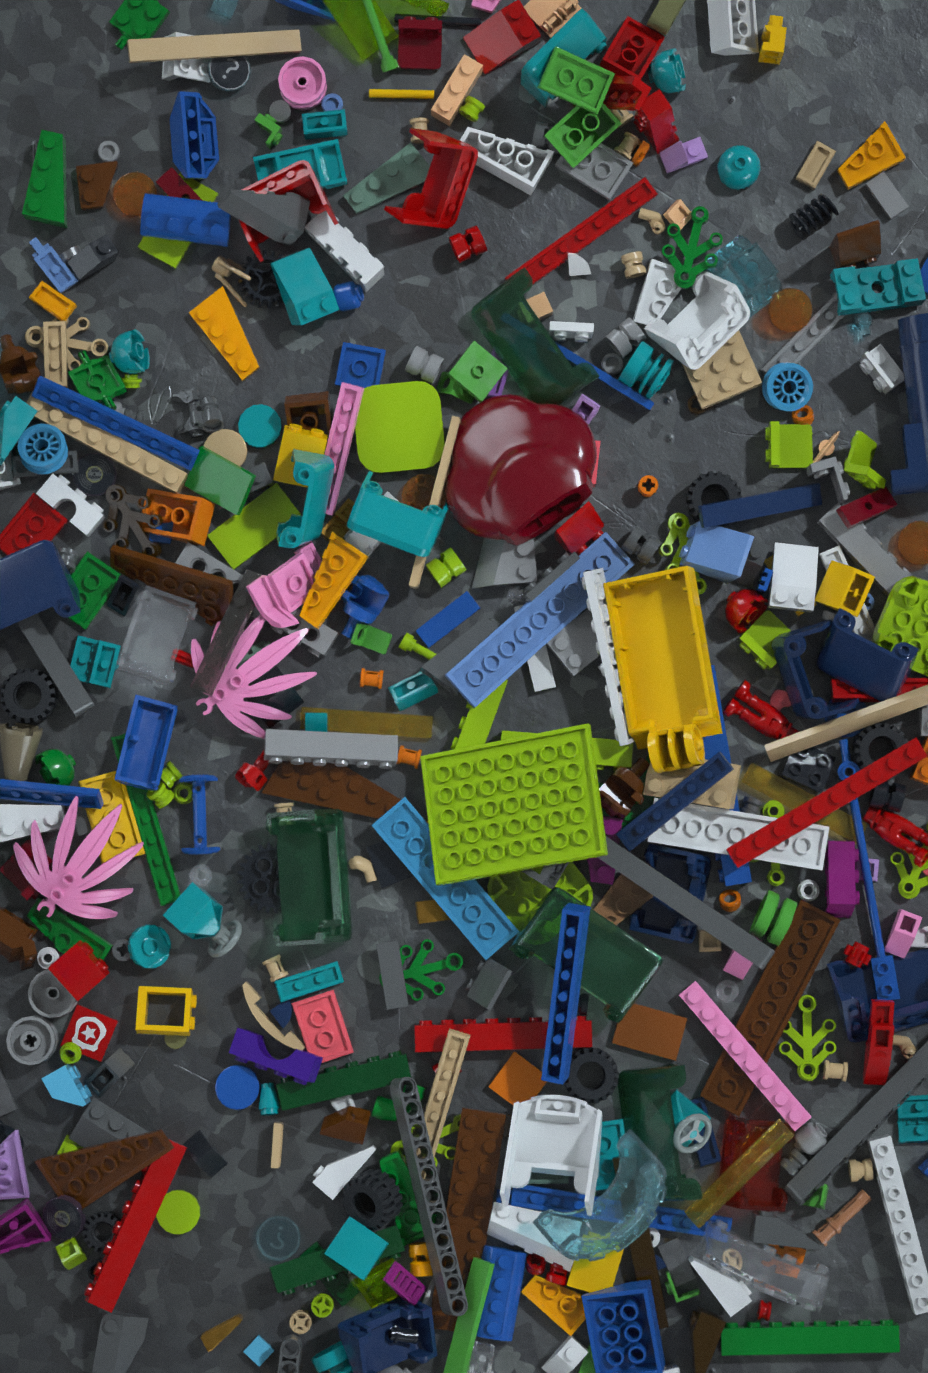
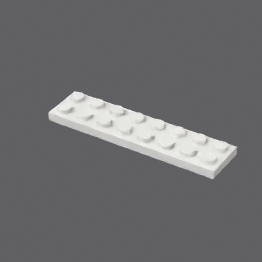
[582,568,635,746]
[647,798,829,870]

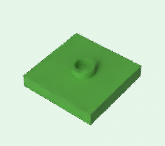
[447,340,508,402]

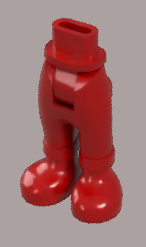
[723,680,799,740]
[863,806,928,868]

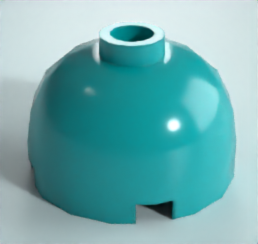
[648,48,686,93]
[717,145,761,190]
[109,329,150,374]

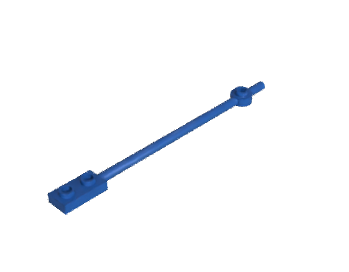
[837,739,900,1000]

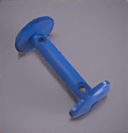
[179,774,220,855]

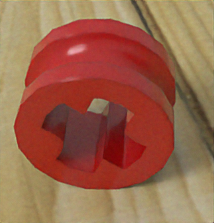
[526,1253,546,1275]
[757,1300,772,1321]

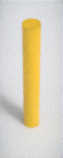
[369,89,434,99]

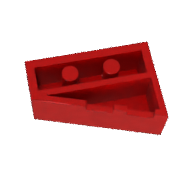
[633,89,679,154]

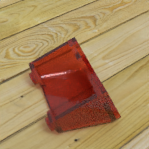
[718,1116,795,1212]

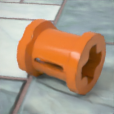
[638,475,658,497]
[360,668,384,689]
[396,745,422,769]

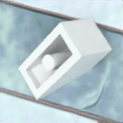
[541,1335,588,1373]

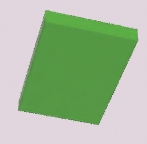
[537,47,615,114]

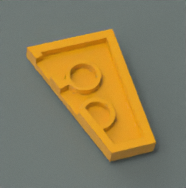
[837,121,906,190]
[521,1275,586,1336]

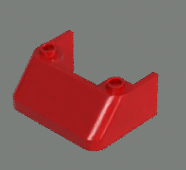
[384,128,478,229]
[238,160,338,262]

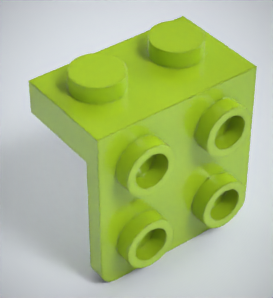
[765,421,813,468]
[844,431,886,490]
[738,610,791,670]

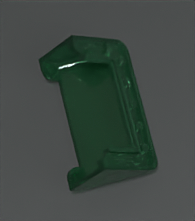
[471,267,600,405]
[265,809,352,947]
[509,888,663,1023]
[618,1062,702,1202]

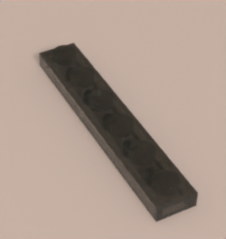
[190,569,261,697]

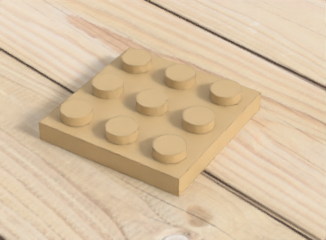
[681,330,762,410]

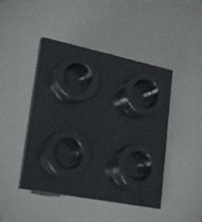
[781,747,836,793]

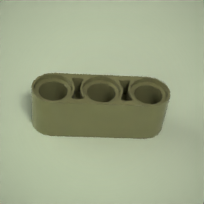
[647,0,686,36]

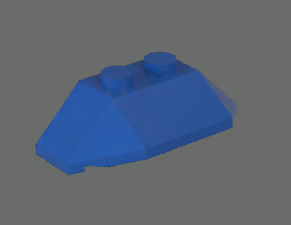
[169,91,219,179]

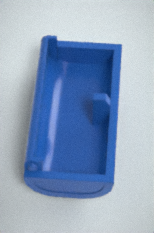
[140,193,231,247]
[114,695,178,791]
[476,1245,527,1341]

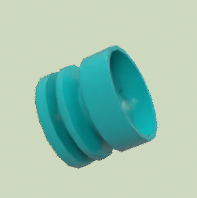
[618,341,674,400]
[311,1341,353,1373]

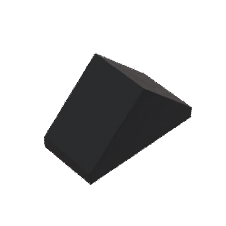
[106,574,143,617]
[183,1130,228,1178]

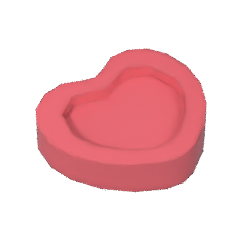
[770,689,791,711]

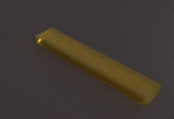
[300,707,433,738]
[741,762,868,844]
[684,1119,794,1229]

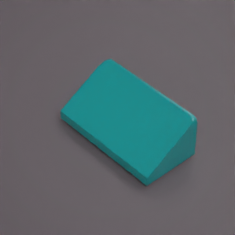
[302,109,348,140]
[388,671,438,711]

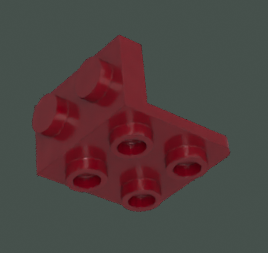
[398,16,442,70]
[0,840,53,900]

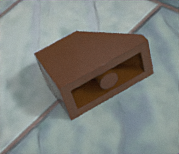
[320,1106,371,1145]

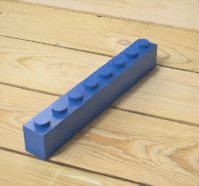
[541,903,591,1085]

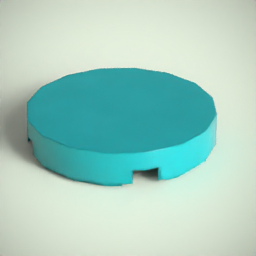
[238,404,282,448]
[128,925,171,968]

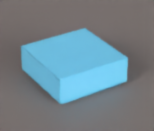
[243,1334,275,1367]

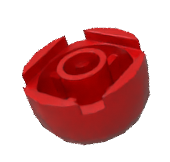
[725,589,768,633]

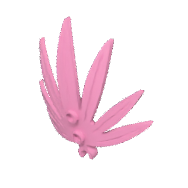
[191,614,317,739]
[13,796,144,919]

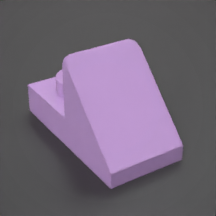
[659,137,708,173]
[572,394,600,425]

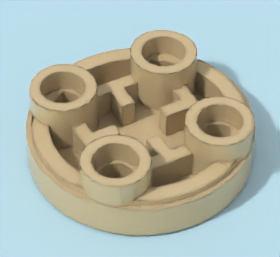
[204,429,247,467]

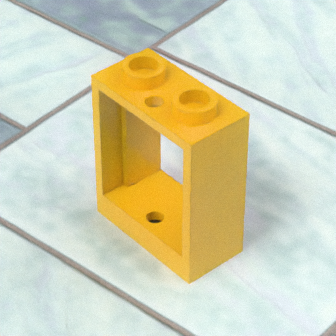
[135,986,197,1036]

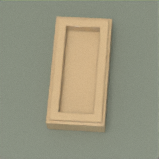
[795,141,836,190]
[271,1122,284,1168]

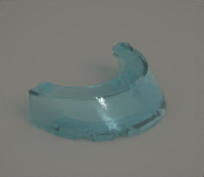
[533,1129,667,1261]

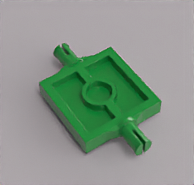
[109,0,170,50]
[68,351,127,410]

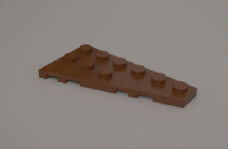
[110,545,233,636]
[262,761,401,819]
[34,1129,174,1212]

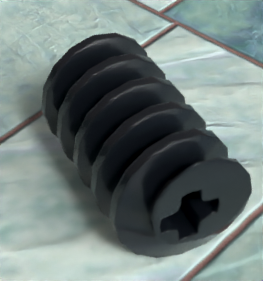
[789,194,839,239]

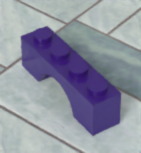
[229,1028,323,1085]

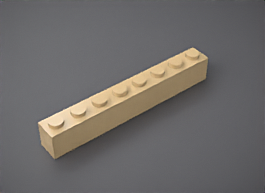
[26,391,188,494]

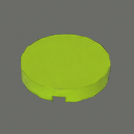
[156,1190,200,1234]

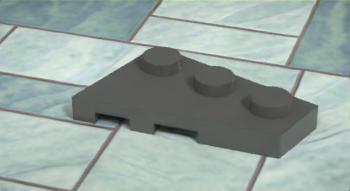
[522,552,580,602]

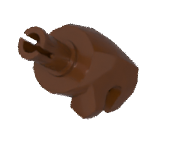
[0,334,42,394]
[599,757,649,819]

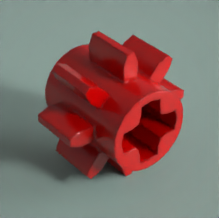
[843,941,872,968]

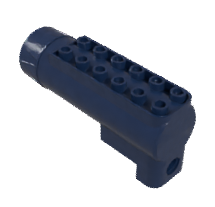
[889,313,928,496]

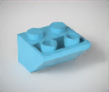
[41,1064,92,1107]

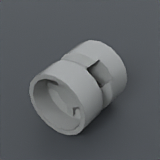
[605,317,646,358]
[405,346,444,384]

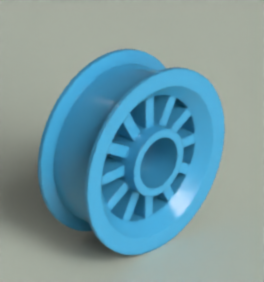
[762,362,813,411]
[17,424,68,474]

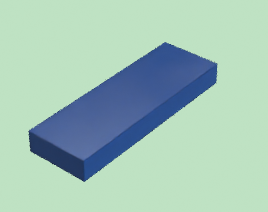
[416,591,481,648]

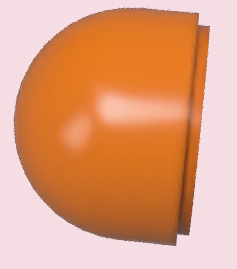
[791,405,814,425]
[719,889,741,912]

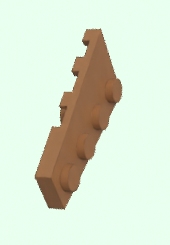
[587,874,654,940]

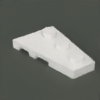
[633,259,689,326]

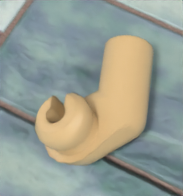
[638,208,665,234]
[348,856,377,883]
[893,1035,916,1059]

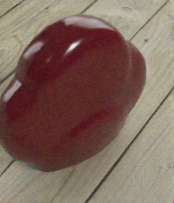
[445,394,597,546]

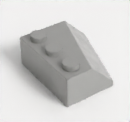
[471,538,537,589]

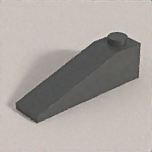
[217,189,310,246]

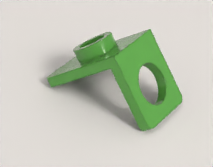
[436,372,474,404]
[350,623,392,654]
[803,1184,829,1209]
[665,1271,700,1303]

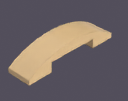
[242,981,306,1050]

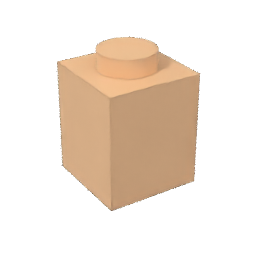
[518,292,553,325]

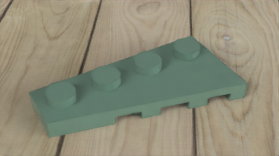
[343,143,430,214]

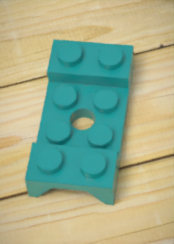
[253,139,348,189]
[830,258,926,316]

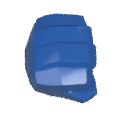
[341,575,389,639]

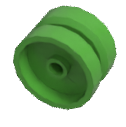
[749,890,797,946]

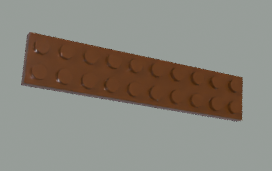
[700,900,841,1116]
[431,1107,506,1331]

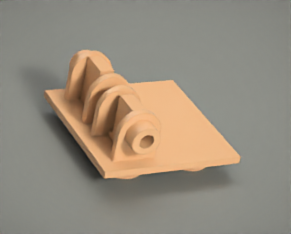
[524,0,582,38]

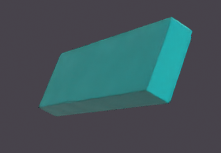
[274,961,344,1002]

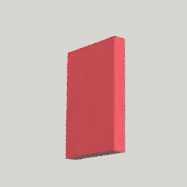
[291,989,354,1063]

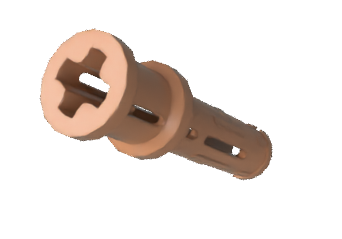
[812,1189,872,1247]

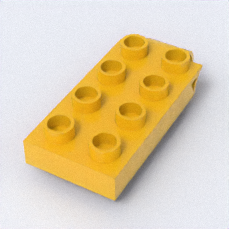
[603,566,722,773]

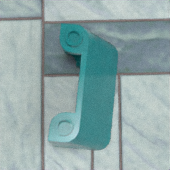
[276,449,334,548]

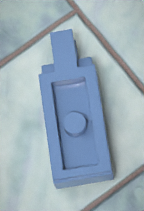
[29,237,78,294]

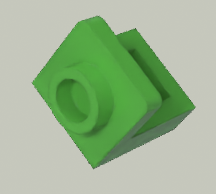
[255,113,283,149]

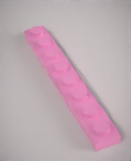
[679,981,812,1131]

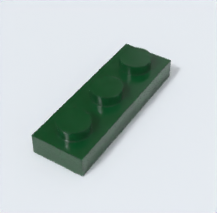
[300,1241,360,1307]

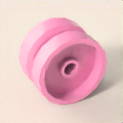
[278,56,327,111]

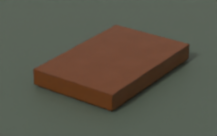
[612,1000,687,1061]

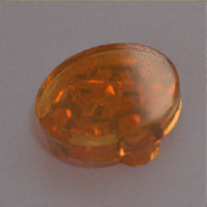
[113,172,157,217]
[768,288,812,332]
[402,474,446,511]
[897,521,928,565]

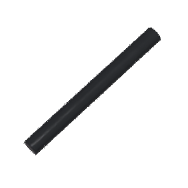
[395,14,481,27]

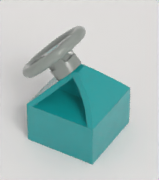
[163,882,242,958]
[649,1089,712,1154]

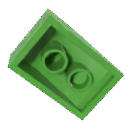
[544,103,622,168]

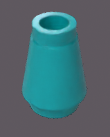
[258,1083,280,1116]

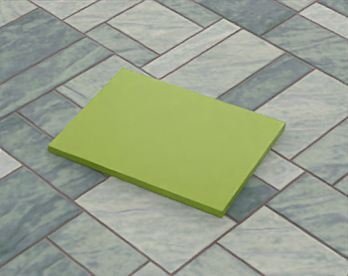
[420,723,608,886]

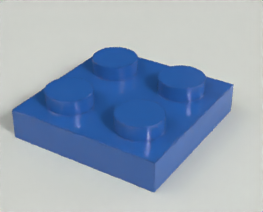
[335,342,386,388]

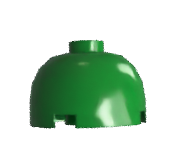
[34,749,76,786]

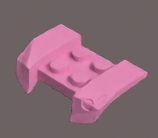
[246,541,322,628]

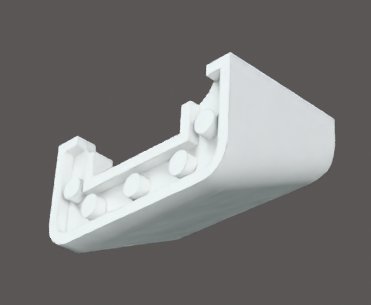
[644,271,750,370]

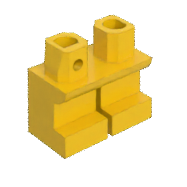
[758,15,787,65]

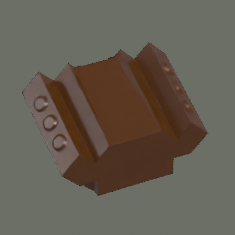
[0,907,38,971]

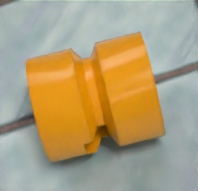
[408,1242,433,1277]

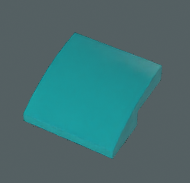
[70,635,121,688]
[896,1095,928,1144]
[324,1216,389,1281]

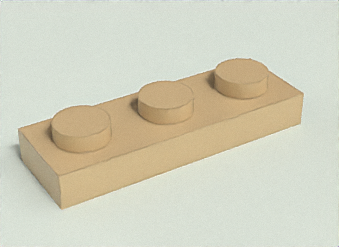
[43,321,68,387]

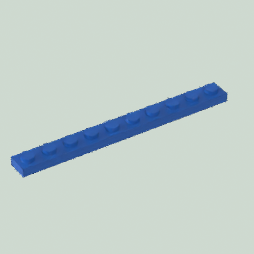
[510,1185,733,1240]

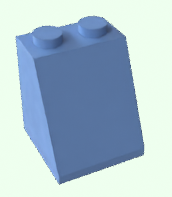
[679,521,754,584]

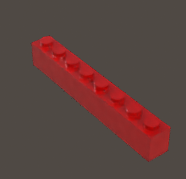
[415,1016,592,1052]
[84,1140,187,1313]

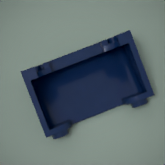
[816,608,919,702]
[629,844,711,943]
[338,1297,438,1373]

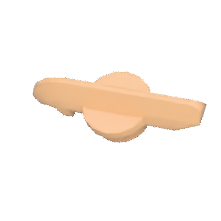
[813,431,840,463]

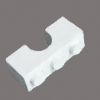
[36,474,106,537]

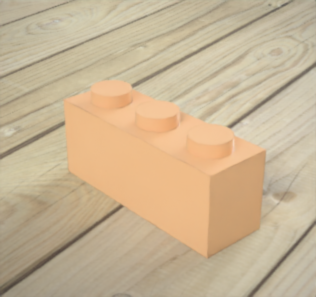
[431,54,483,126]

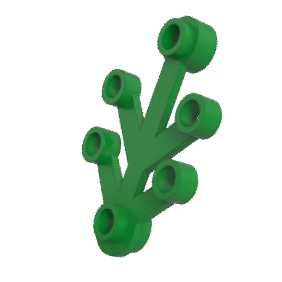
[662,206,723,289]
[379,939,463,1001]

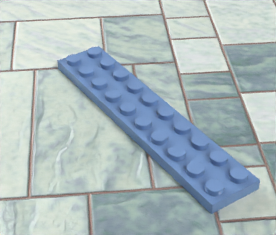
[445,532,635,708]

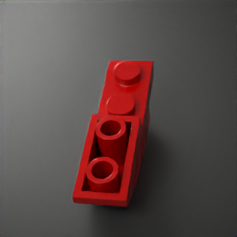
[863,999,895,1085]

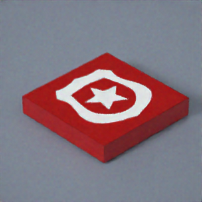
[60,1004,118,1062]

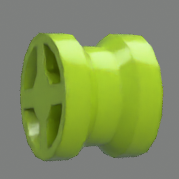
[458,96,485,122]
[161,761,183,788]
[146,781,175,809]
[311,1293,334,1318]

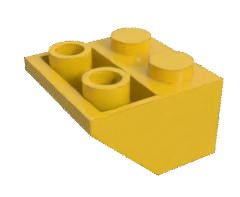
[815,560,875,618]

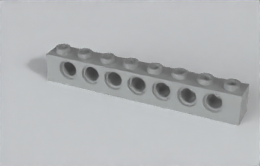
[175,542,339,658]

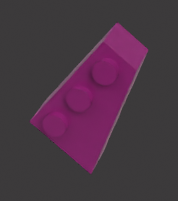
[587,815,623,885]
[824,841,860,918]
[0,1198,52,1254]

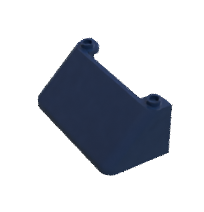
[0,540,81,630]
[827,948,928,1043]

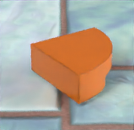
[631,140,650,167]

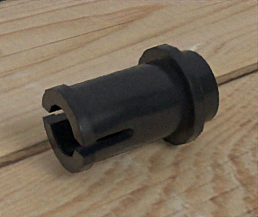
[389,1325,418,1344]

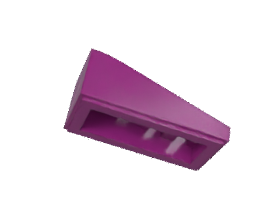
[383,1261,426,1305]

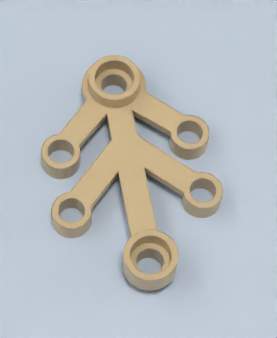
[25,317,109,371]

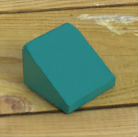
[305,713,328,732]

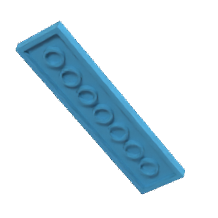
[371,797,519,960]

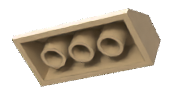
[643,759,741,809]

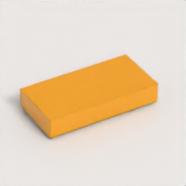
[29,281,77,321]

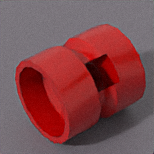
[448,225,488,263]

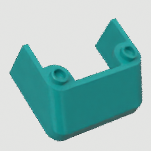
[520,8,607,108]
[347,471,449,557]

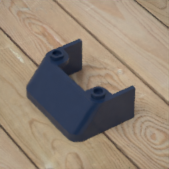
[772,619,859,719]

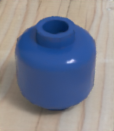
[333,281,364,312]

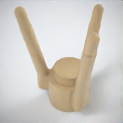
[212,255,251,307]

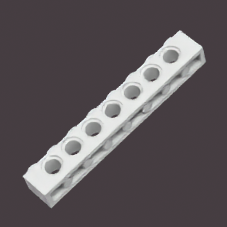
[867,1134,928,1315]

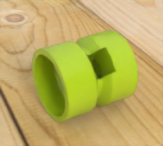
[425,547,466,588]

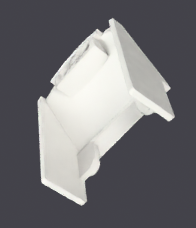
[500,1095,603,1216]

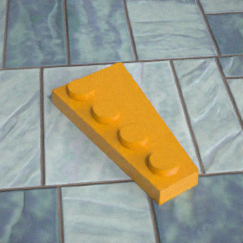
[189,286,260,381]
[299,532,368,629]

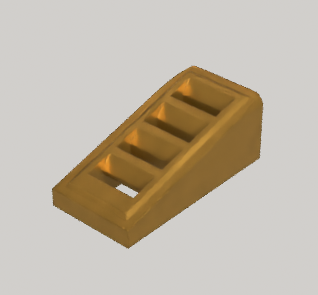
[201,1313,243,1352]

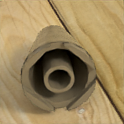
[0,723,43,781]

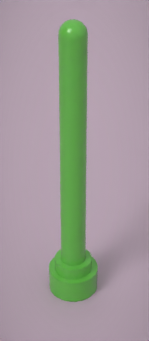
[362,0,399,73]

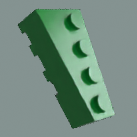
[22,130,67,228]

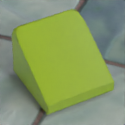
[55,1236,87,1270]

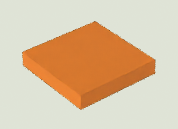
[488,1051,547,1106]

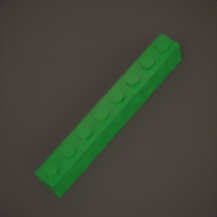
[720,1319,900,1356]

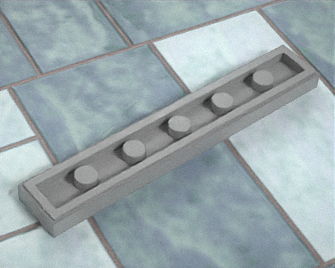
[760,293,845,385]

